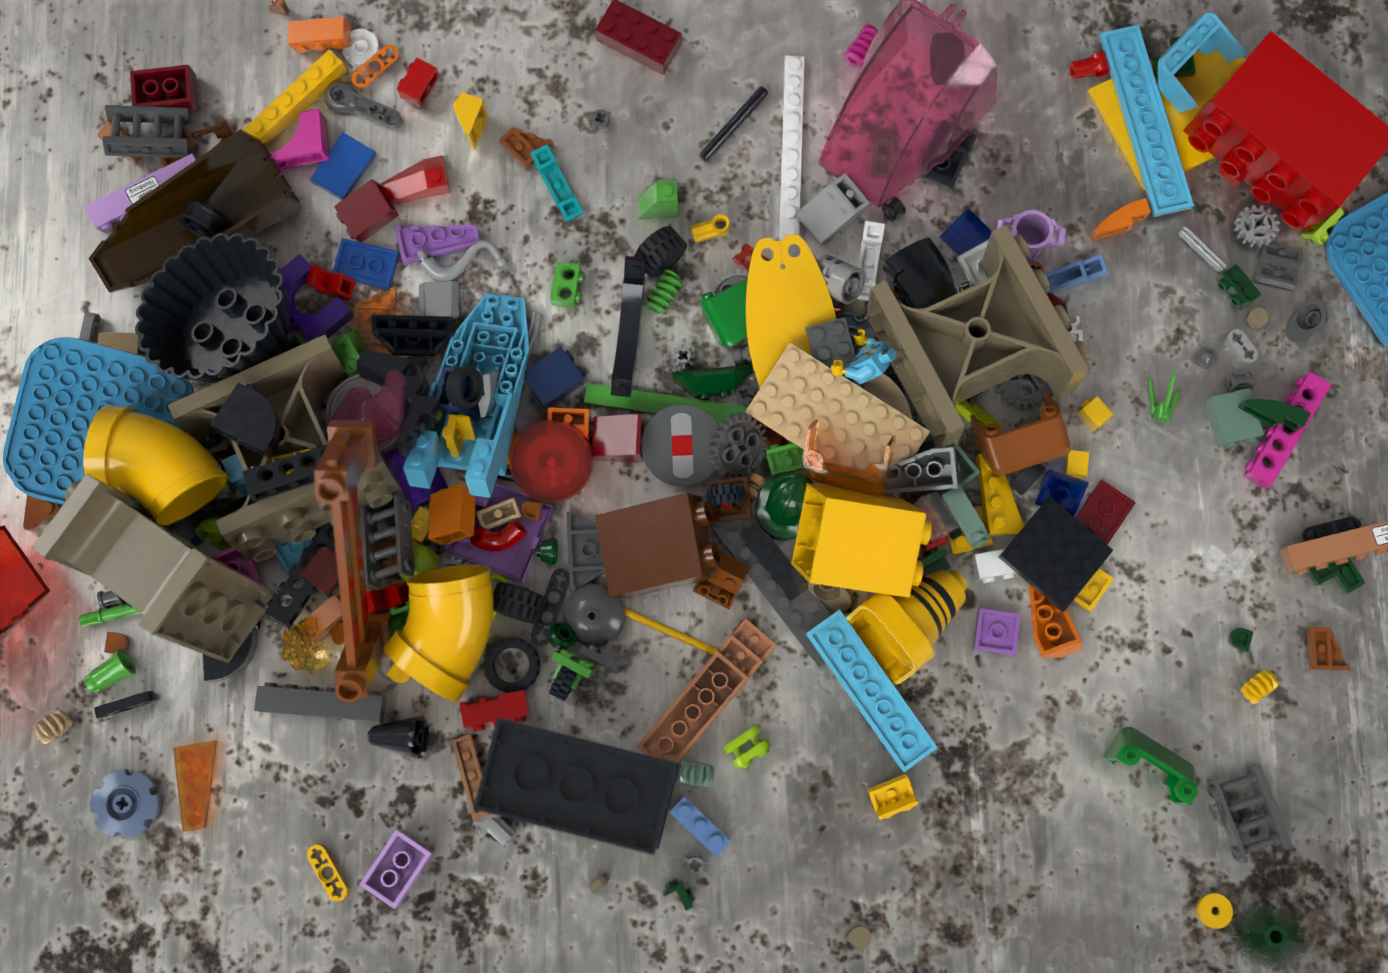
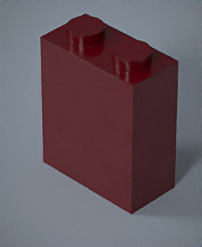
[334,179,399,242]

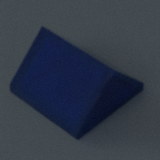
[1035,470,1089,516]

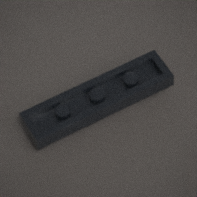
[740,523,808,601]

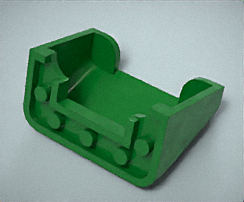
[697,278,748,347]
[1103,727,1198,805]

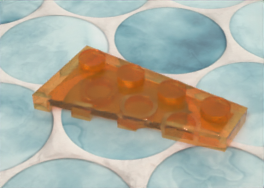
[173,740,217,832]

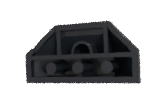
[371,314,454,356]

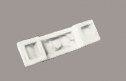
[857,221,885,301]

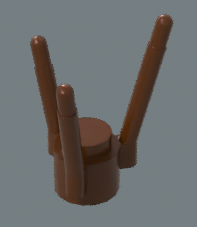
[192,120,233,149]

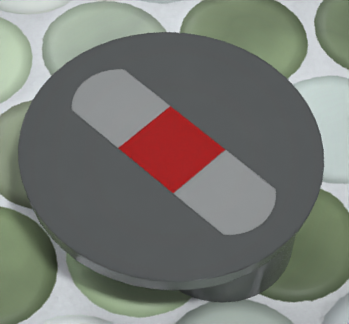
[641,405,719,487]

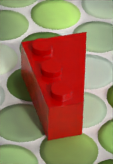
[459,690,531,732]

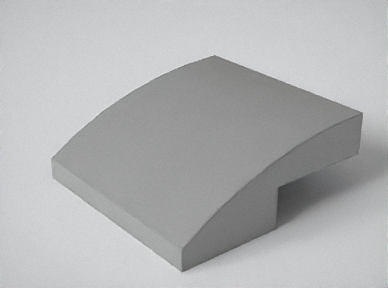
[478,370,500,417]

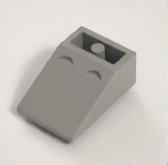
[795,173,870,244]

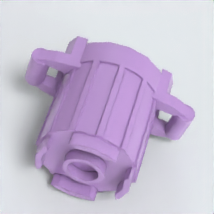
[997,210,1066,262]

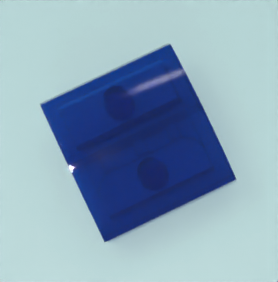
[939,209,992,256]

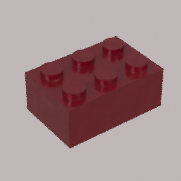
[130,64,199,112]

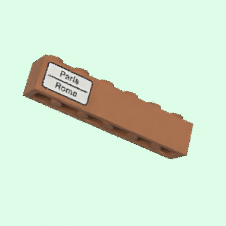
[1280,521,1388,576]

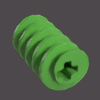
[644,269,684,315]

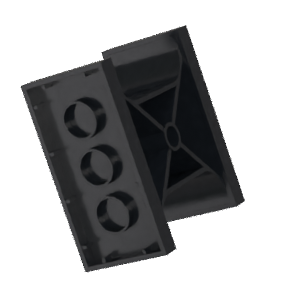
[473,718,680,855]

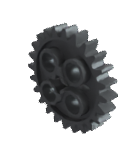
[996,374,1054,411]
[707,412,767,478]

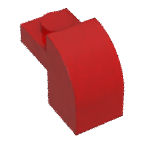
[305,265,356,300]
[366,582,409,613]

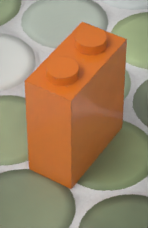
[428,483,475,546]

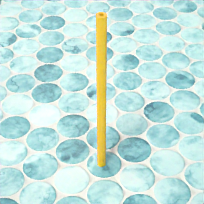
[624,607,719,655]

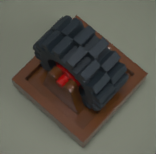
[707,476,752,523]

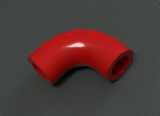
[470,519,528,552]

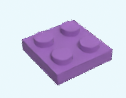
[973,608,1021,656]

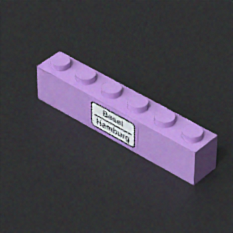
[84,154,197,231]

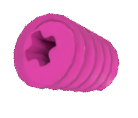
[843,23,884,67]

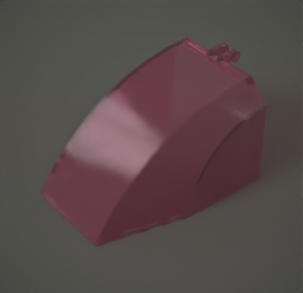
[818,0,997,208]

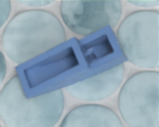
[1045,254,1109,294]

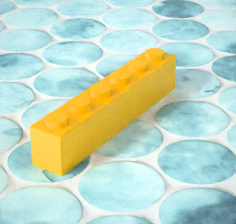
[243,49,348,148]

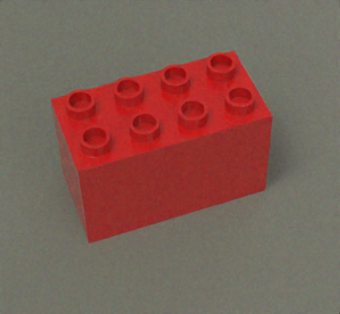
[1183,31,1388,230]

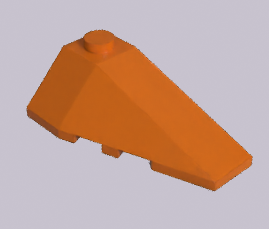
[1029,584,1082,658]

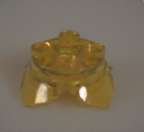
[281,617,331,675]

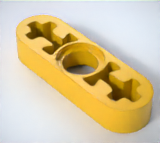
[307,844,349,902]

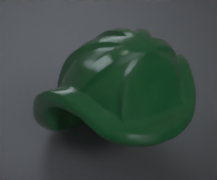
[756,472,814,540]

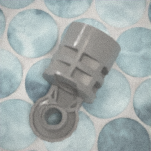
[791,250,865,305]

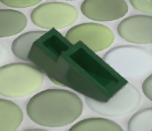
[1238,399,1311,431]

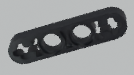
[531,568,570,647]

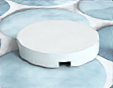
[341,28,381,67]

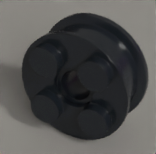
[178,200,227,239]

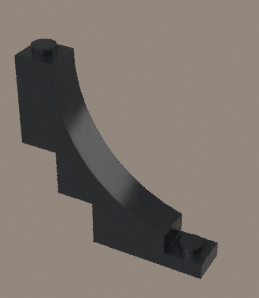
[611,256,646,397]

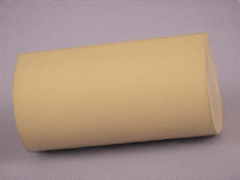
[476,497,522,530]

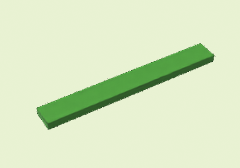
[584,383,747,424]

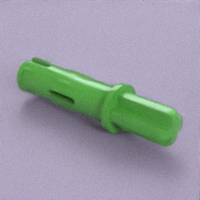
[79,603,141,627]

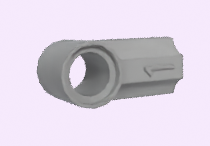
[475,814,516,846]

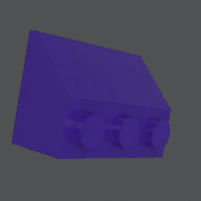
[384,447,449,512]

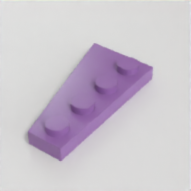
[394,225,480,265]

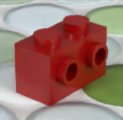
[397,57,440,108]

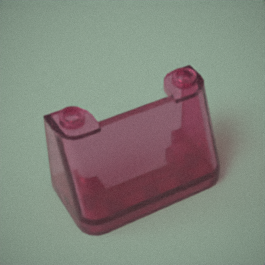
[326,369,406,445]

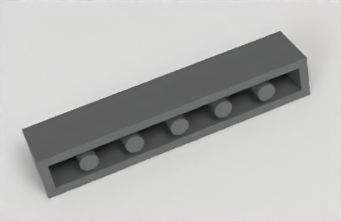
[254,682,386,722]

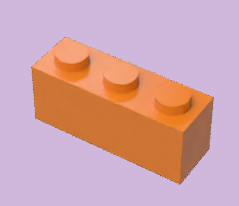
[288,16,351,53]

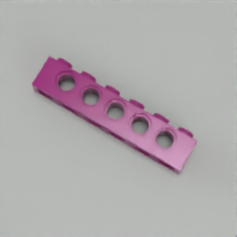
[1244,372,1332,489]

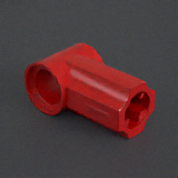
[1069,51,1110,80]

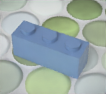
[670,796,731,857]

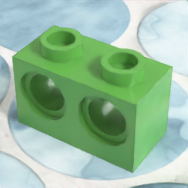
[550,261,584,309]

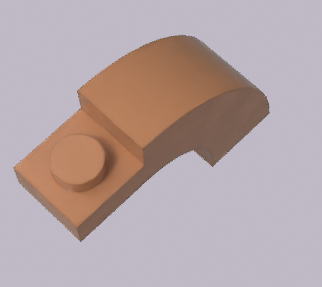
[298,594,342,647]

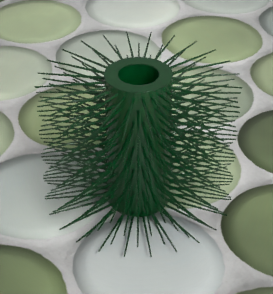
[1229,901,1309,970]

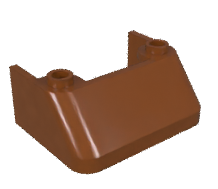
[970,391,1070,475]

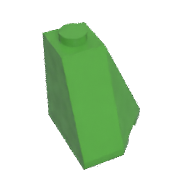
[638,178,678,219]

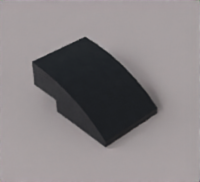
[916,119,978,189]

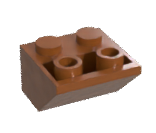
[693,552,751,610]

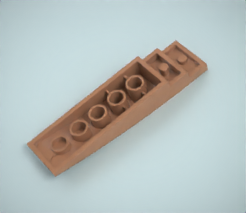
[637,618,777,764]

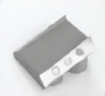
[419,281,461,320]

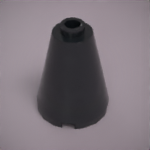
[367,716,429,759]

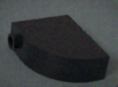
[210,382,282,459]
[203,620,261,682]

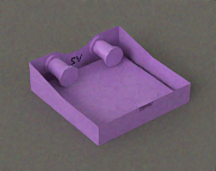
[444,483,554,584]

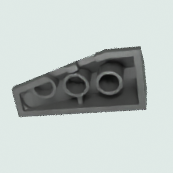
[872,446,960,494]

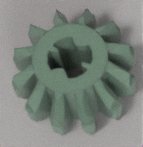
[679,761,714,787]

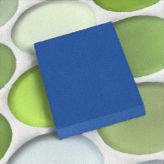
[310,132,376,200]
[332,238,400,290]

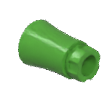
[84,649,136,693]

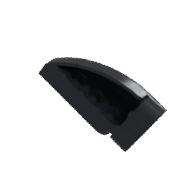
[882,237,956,309]

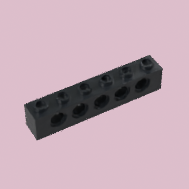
[242,444,379,502]
[265,522,336,630]

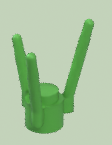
[1148,372,1181,422]

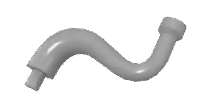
[417,240,508,281]

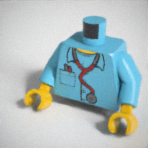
[831,329,896,385]

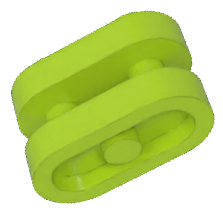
[722,724,771,770]

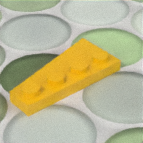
[976,454,1024,535]

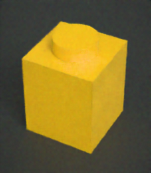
[1078,396,1114,432]
[1062,450,1089,482]

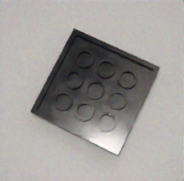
[998,496,1113,612]

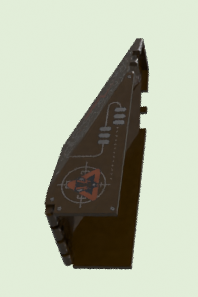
[88,129,301,293]

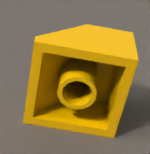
[453,92,489,150]

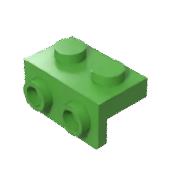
[765,441,811,476]

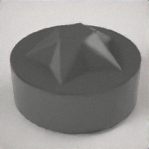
[1196,347,1218,368]

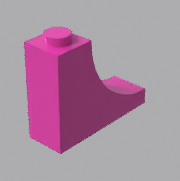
[266,109,329,170]

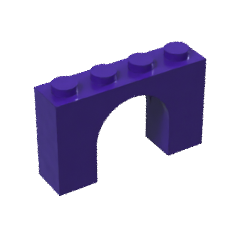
[280,254,355,342]

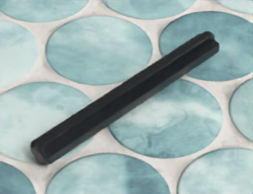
[699,86,768,162]

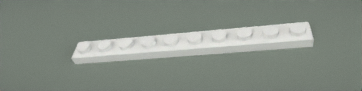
[779,56,805,241]

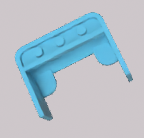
[1158,13,1247,113]

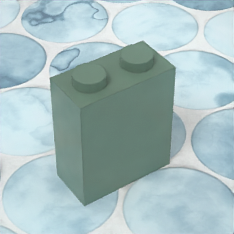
[1205,388,1264,449]
[942,485,990,549]

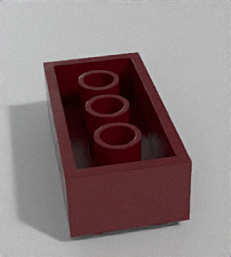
[595,0,682,75]

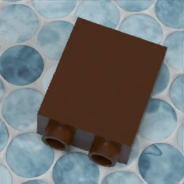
[595,492,721,599]

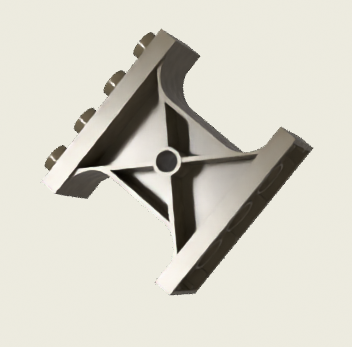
[866,225,1091,450]
[168,335,400,562]
[32,473,278,663]

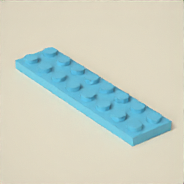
[805,609,938,772]

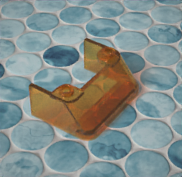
[803,419,897,496]

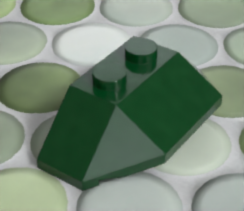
[672,364,753,400]

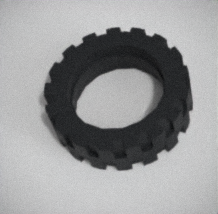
[483,637,540,693]

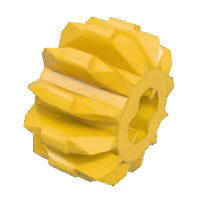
[1241,670,1279,704]

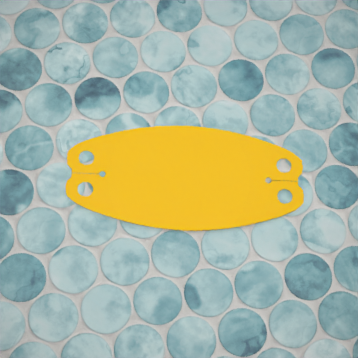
[746,234,836,388]

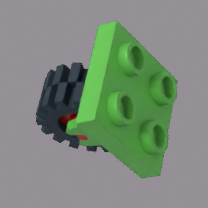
[549,649,597,701]

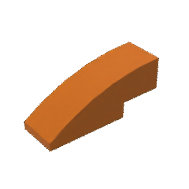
[1090,198,1151,240]

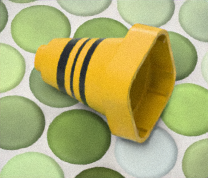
[846,570,967,684]

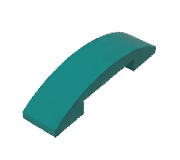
[530,144,584,223]

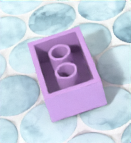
[359,829,435,909]

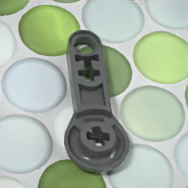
[324,81,403,130]

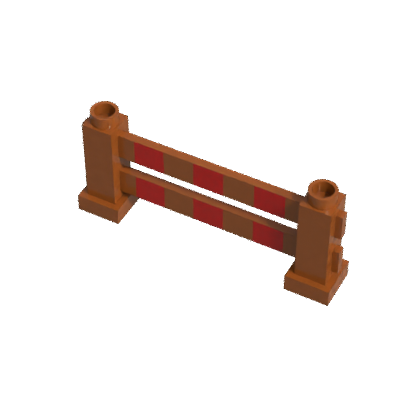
[314,420,393,702]

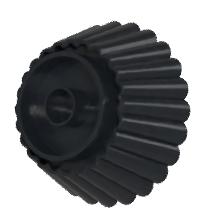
[135,233,292,383]

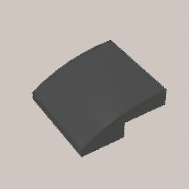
[1255,242,1303,290]

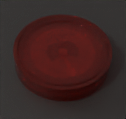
[510,419,594,503]

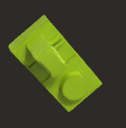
[1301,207,1344,245]

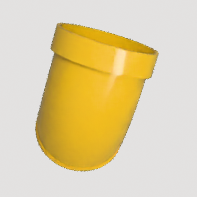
[83,405,229,526]
[383,565,494,702]

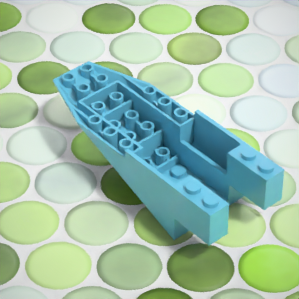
[403,293,529,498]

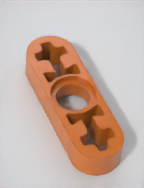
[350,44,399,88]

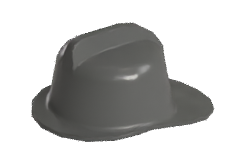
[1285,298,1329,342]

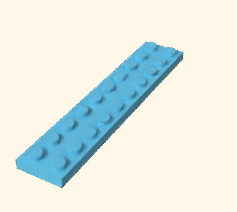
[1099,25,1194,217]

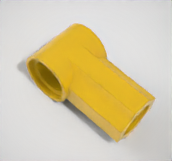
[690,214,730,244]

